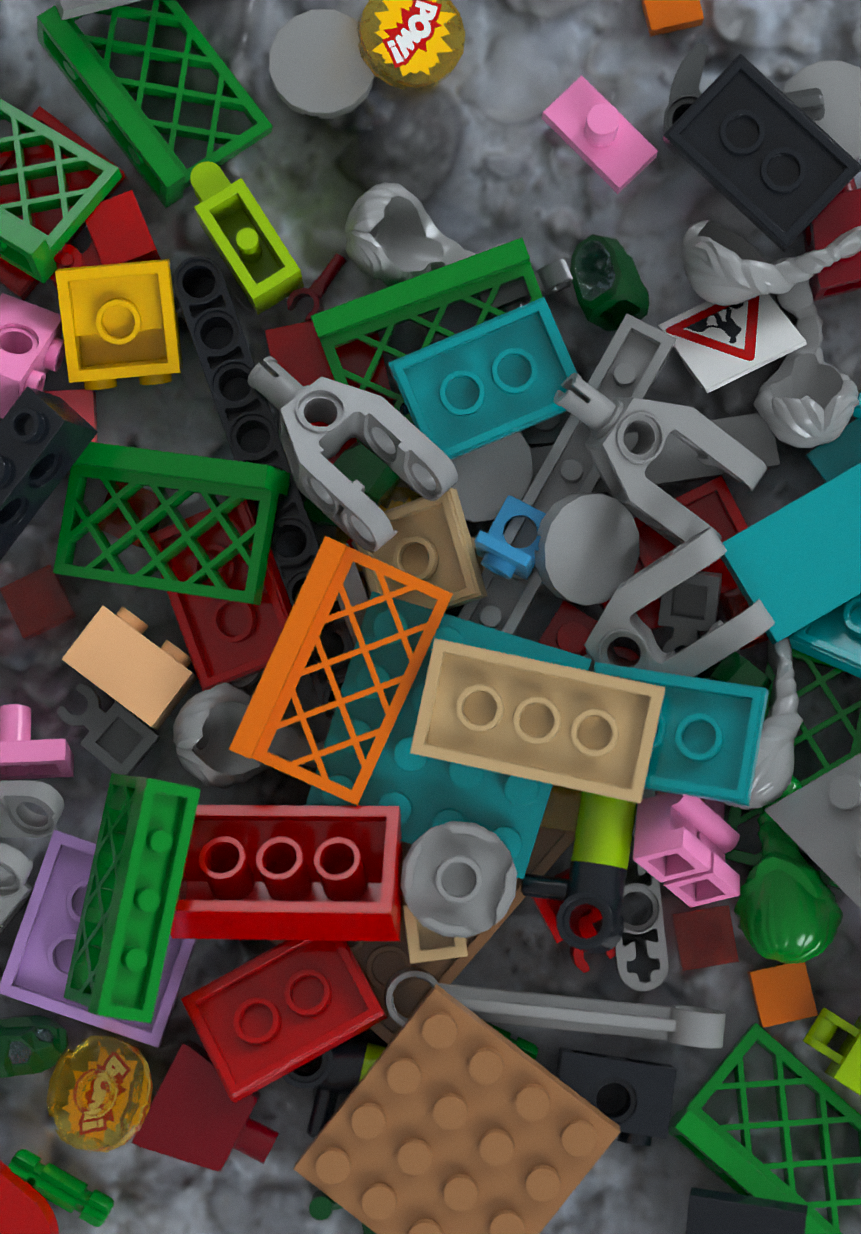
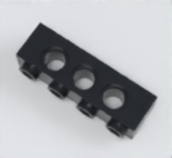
[0,386,98,561]

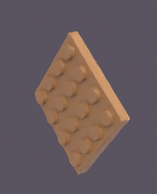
[293,984,620,1234]

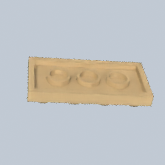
[410,639,665,803]

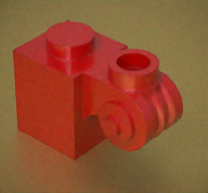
[50,190,161,288]

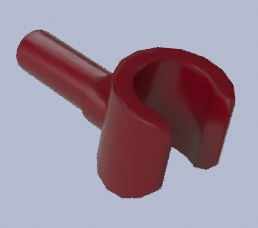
[287,253,347,322]

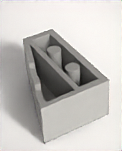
[764,753,861,909]

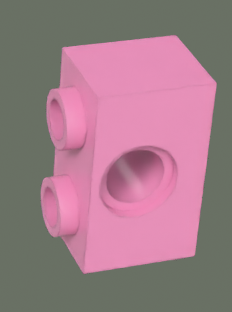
[0,293,65,419]

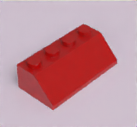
[170,805,403,942]

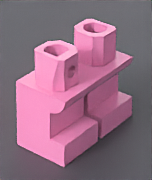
[633,791,740,908]

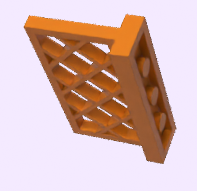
[229,536,453,805]

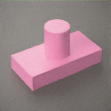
[542,75,658,194]
[0,704,74,780]

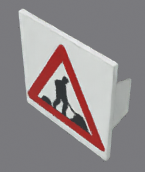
[658,294,807,393]

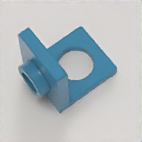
[474,495,546,580]

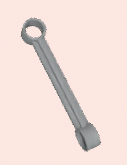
[384,967,726,1049]

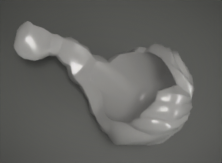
[345,183,505,287]
[681,219,861,306]
[754,279,860,448]
[719,637,803,810]
[173,683,326,789]

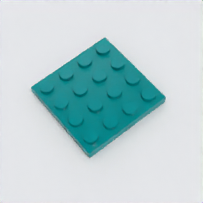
[306,591,592,879]

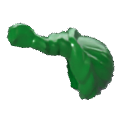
[733,775,843,964]

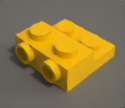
[55,259,183,390]

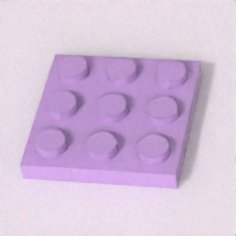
[0,830,197,1048]

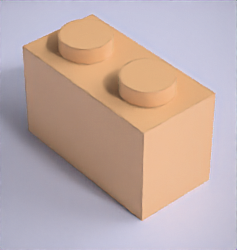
[62,606,198,730]

